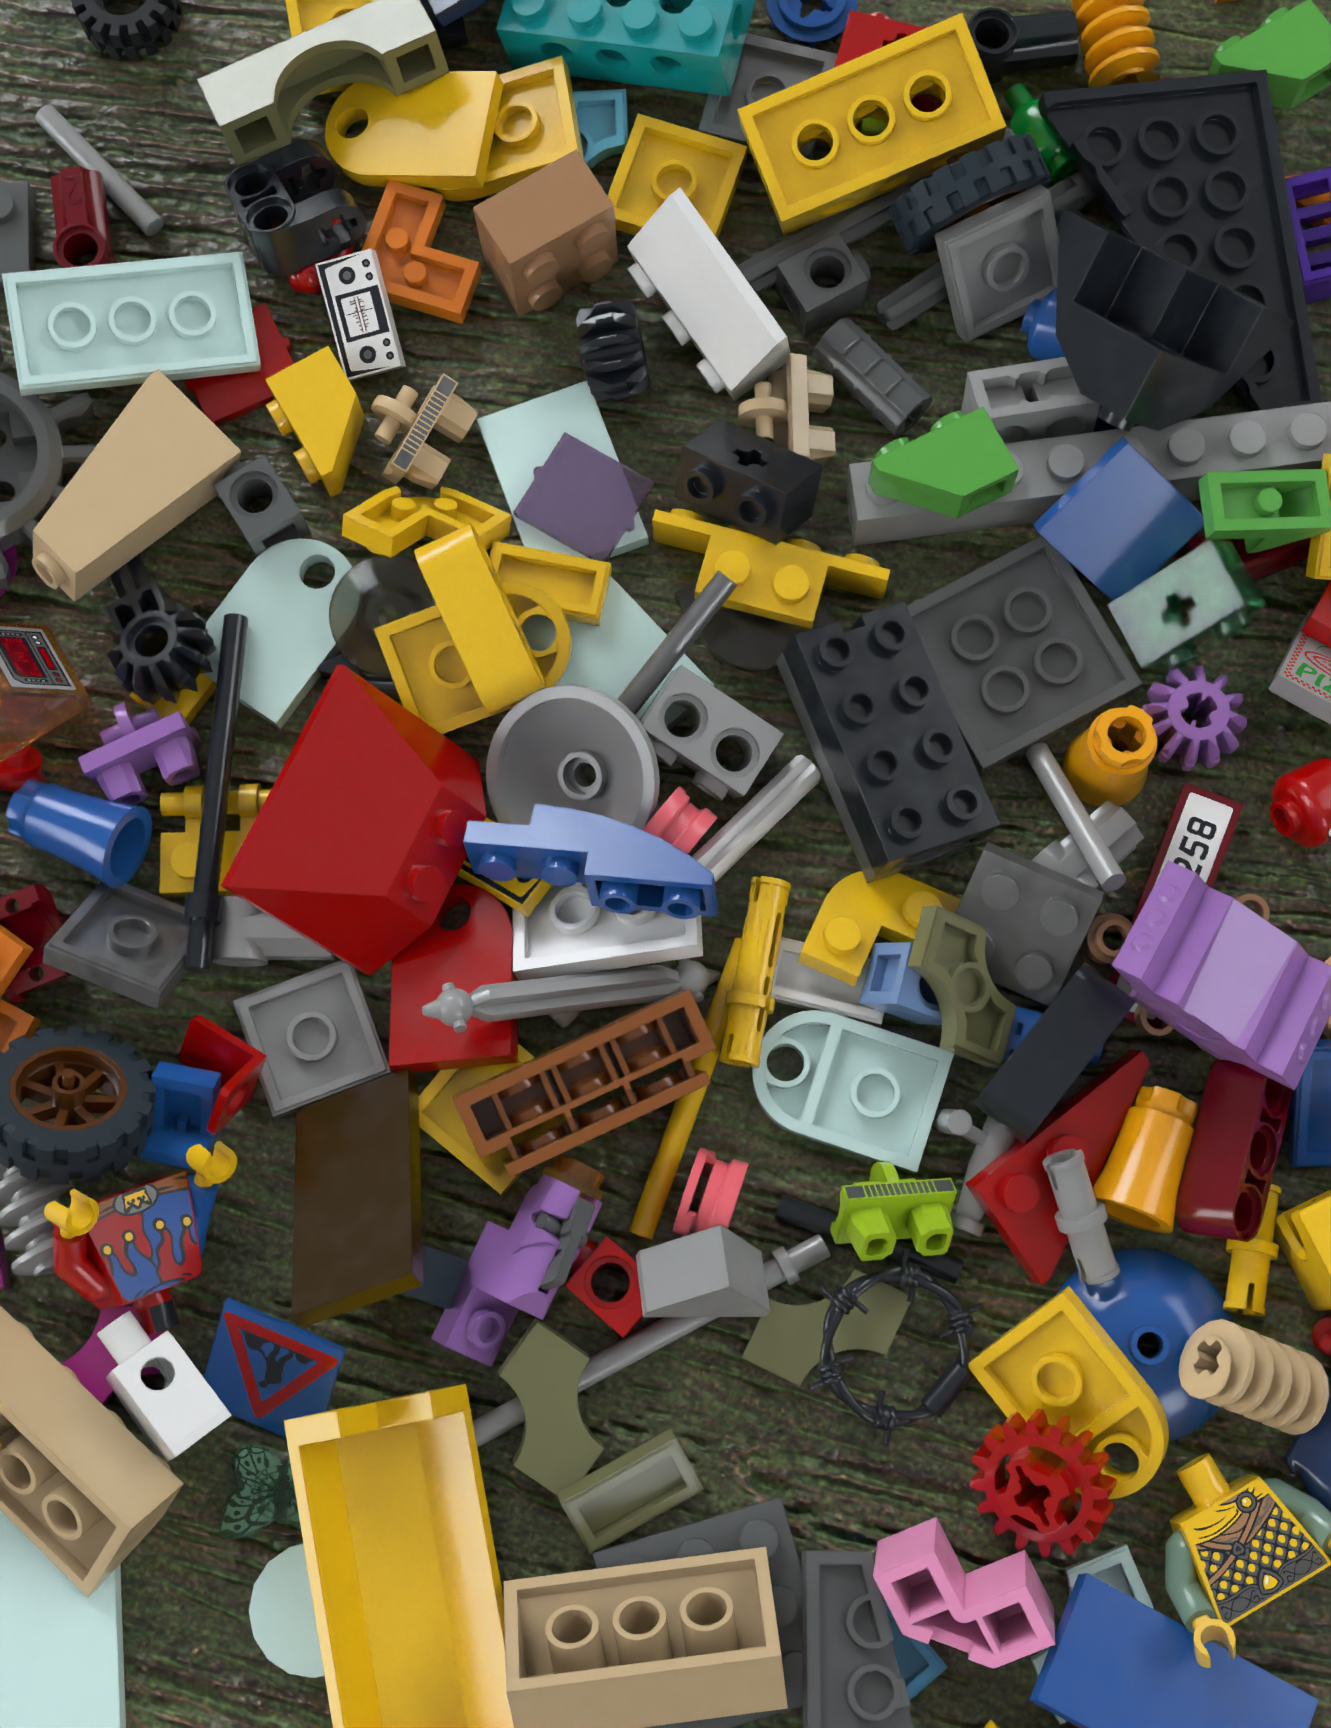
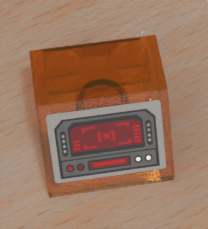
[0,623,93,762]

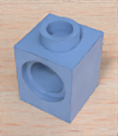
[860,942,942,1025]

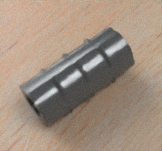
[812,317,933,437]

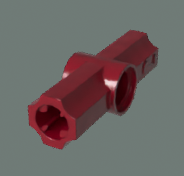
[50,166,118,268]

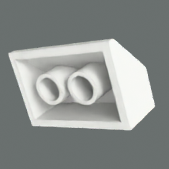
[627,188,790,401]

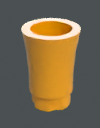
[1063,705,1157,807]
[1093,1086,1199,1233]

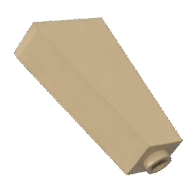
[32,369,241,602]

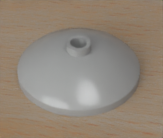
[486,685,660,830]

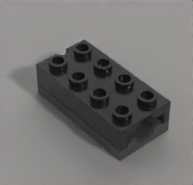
[776,602,1000,884]

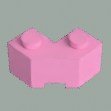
[873,1517,1055,1669]

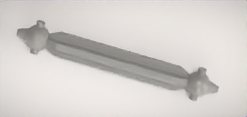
[422,958,721,1033]

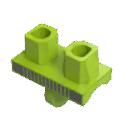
[830,1161,957,1261]

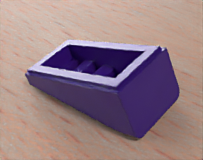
[1285,167,1331,304]

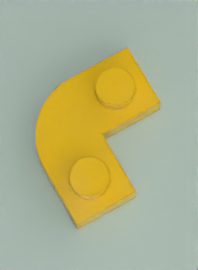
[342,486,512,558]
[797,871,961,987]

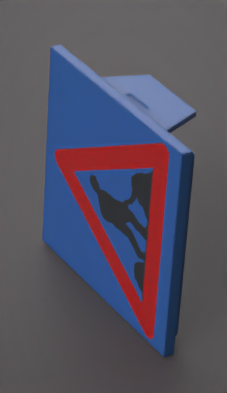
[204,1298,347,1438]

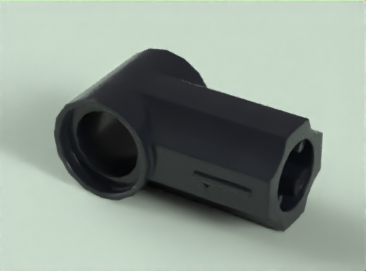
[967,7,1079,85]

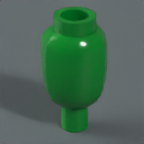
[1004,83,1078,183]

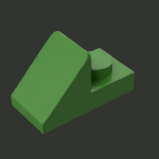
[1198,469,1331,553]

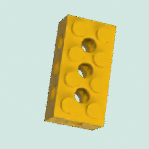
[737,13,1007,236]

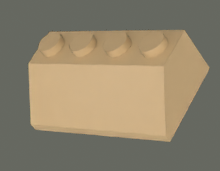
[0,1306,184,1597]
[504,1547,788,1728]

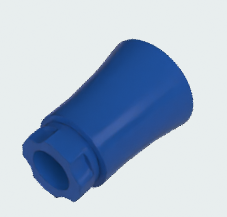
[6,779,152,888]

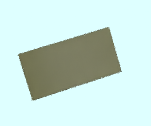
[557,1428,704,1554]

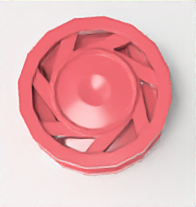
[642,786,718,854]
[672,1147,749,1236]

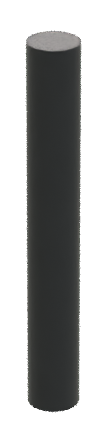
[774,1195,963,1284]

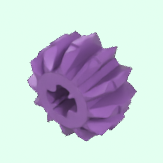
[1141,665,1247,772]

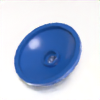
[1055,1248,1233,1442]

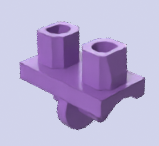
[78,701,203,805]

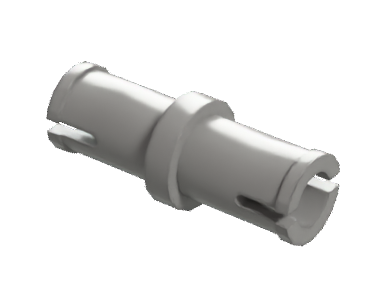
[1042,1149,1120,1285]

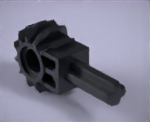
[106,554,217,705]

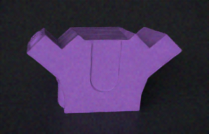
[1112,860,1331,1091]

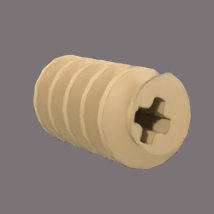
[1178,1319,1329,1435]

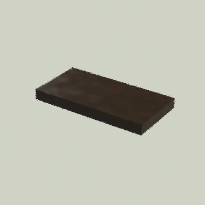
[291,1068,423,1327]

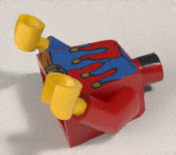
[44,1141,237,1335]

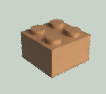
[473,149,619,317]

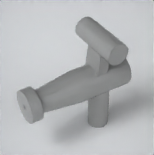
[933,1108,1018,1237]

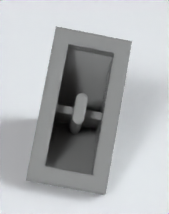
[636,1225,771,1317]

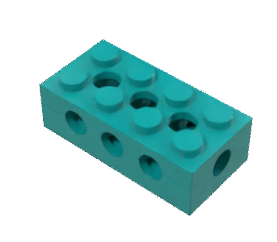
[496,0,756,97]

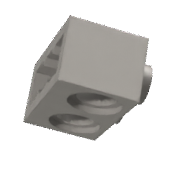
[961,357,1100,444]
[639,665,784,801]

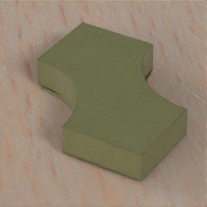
[907,906,1016,1068]
[741,1268,910,1386]
[498,1317,604,1496]

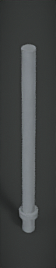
[473,1234,831,1448]

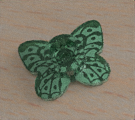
[219,1444,301,1540]

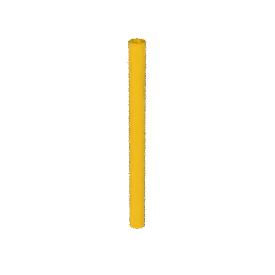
[629,937,741,1240]

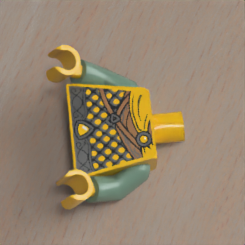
[1165,1453,1331,1668]

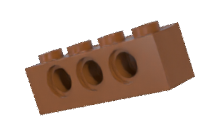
[452,989,717,1177]

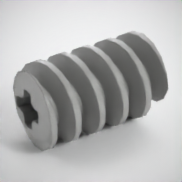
[0,1163,74,1277]

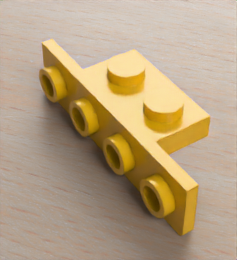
[652,509,890,629]

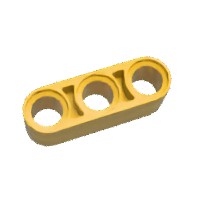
[414,523,546,714]

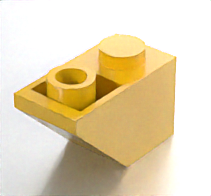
[265,346,365,498]

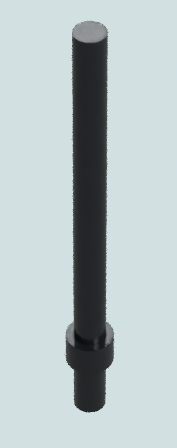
[183,613,248,973]

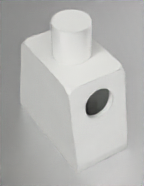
[97,1311,232,1463]

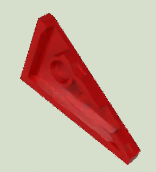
[965,1049,1151,1285]

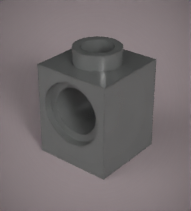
[775,232,871,338]
[213,455,311,557]

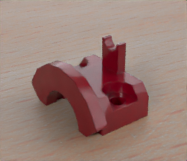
[0,884,72,1005]

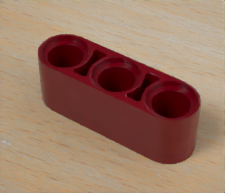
[1176,1059,1293,1242]

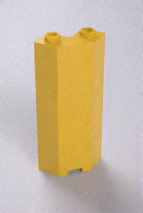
[284,1384,514,1728]

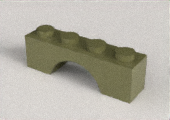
[197,0,450,166]

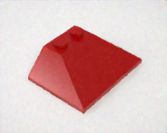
[221,665,487,975]

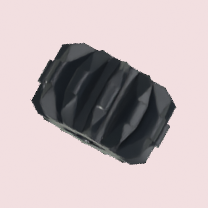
[576,298,650,402]

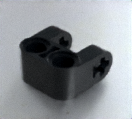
[224,139,366,276]

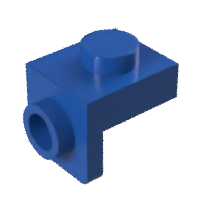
[140,1061,221,1169]

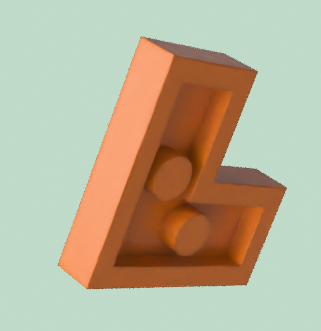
[362,180,482,324]

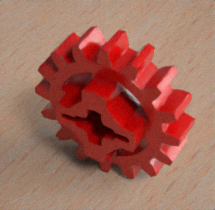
[970,1409,1117,1557]

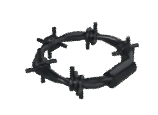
[808,1248,983,1445]

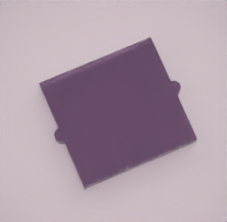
[513,432,654,562]

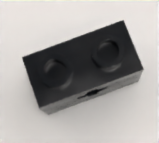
[674,419,823,545]

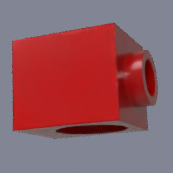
[564,1236,643,1338]

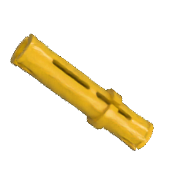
[719,876,791,1068]

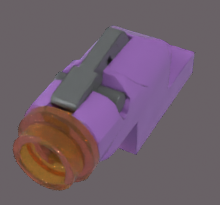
[431,1154,605,1367]

